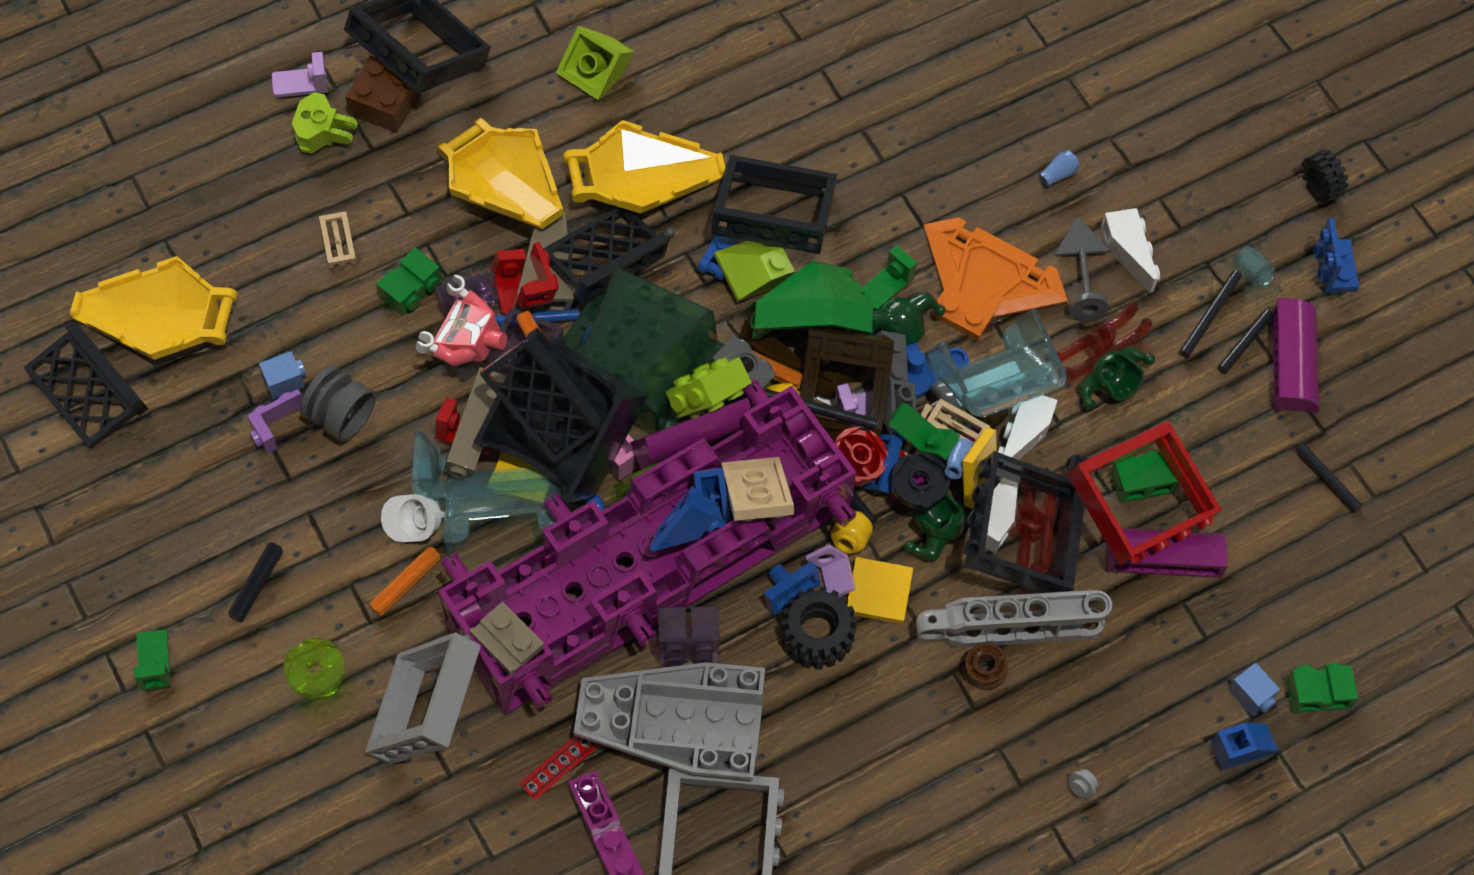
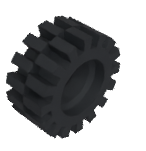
[1301,149,1349,202]

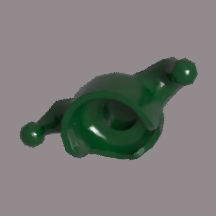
[869,292,946,345]
[1078,346,1156,410]
[904,484,974,562]

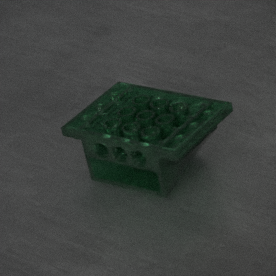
[561,267,725,432]

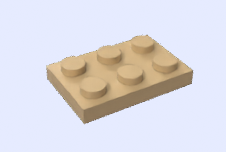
[721,457,794,521]

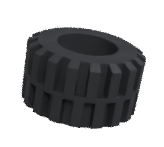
[780,587,857,669]

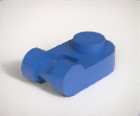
[697,236,738,281]

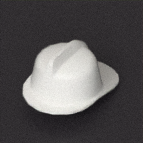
[381,494,446,542]

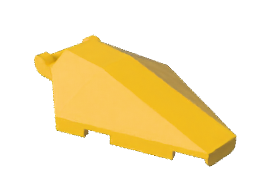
[437,118,564,229]
[563,120,726,213]
[70,256,238,360]

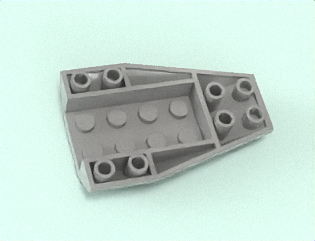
[574,662,765,780]

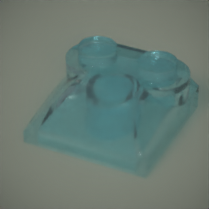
[411,430,447,504]

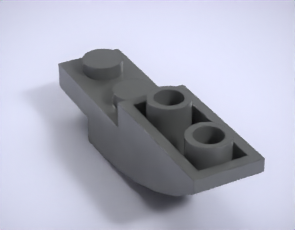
[871,330,916,436]

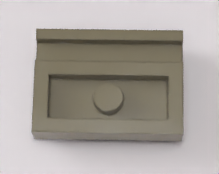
[469,602,545,676]

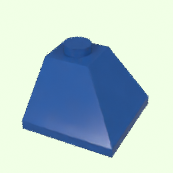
[649,486,720,552]

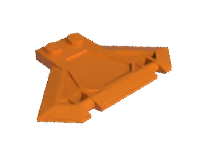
[923,217,1068,341]

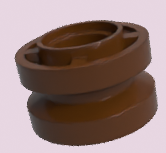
[965,643,1008,690]

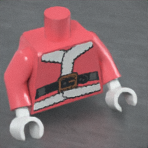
[415,275,507,366]

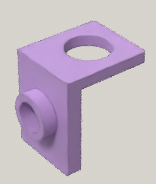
[806,545,856,598]

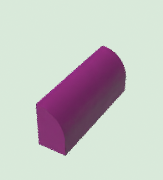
[1272,298,1320,413]
[630,398,751,469]
[1105,528,1227,578]

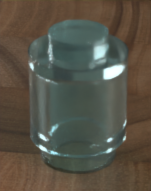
[1234,246,1275,286]

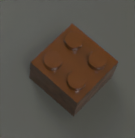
[345,56,420,133]

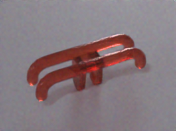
[1047,301,1152,381]
[1015,467,1056,574]

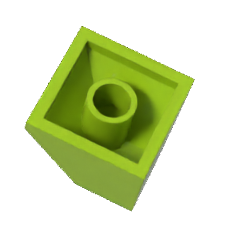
[556,26,634,100]
[713,241,795,302]

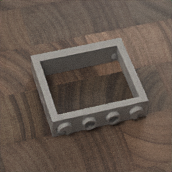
[365,632,481,764]
[659,768,784,875]

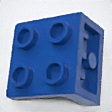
[1313,218,1359,293]

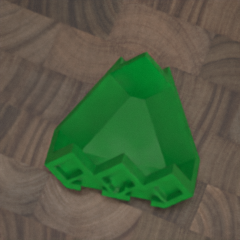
[744,261,873,339]

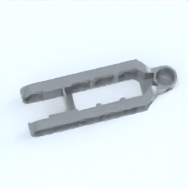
[916,590,1112,648]

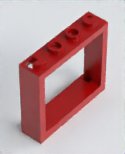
[1067,420,1222,565]

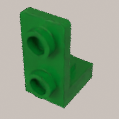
[862,245,917,311]
[888,403,960,460]
[134,630,171,691]

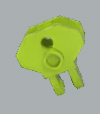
[292,92,358,154]

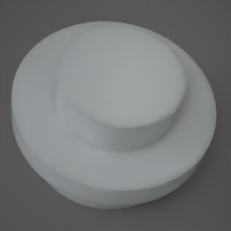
[1069,769,1098,799]

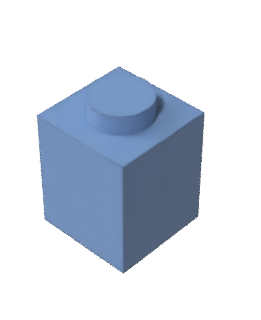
[259,351,306,400]
[1228,663,1280,716]

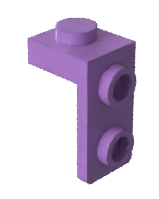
[247,390,303,454]

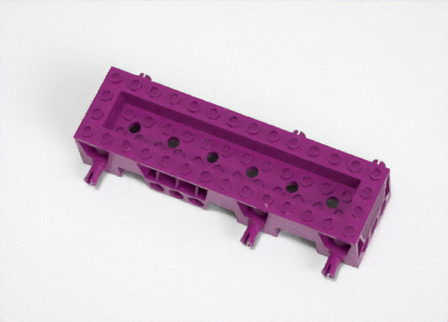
[438,380,857,715]

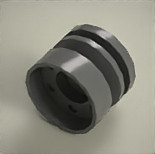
[300,365,376,442]

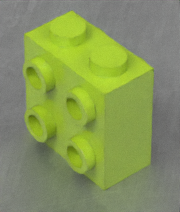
[665,357,752,418]

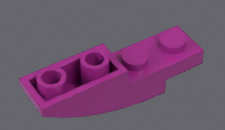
[568,770,644,875]

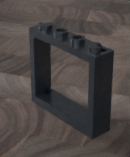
[344,0,491,94]
[711,155,837,254]
[964,451,1085,593]

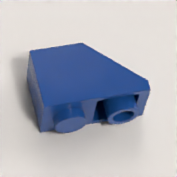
[1211,722,1279,771]

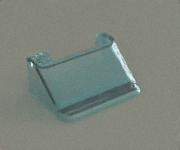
[925,308,1067,417]
[444,467,563,557]

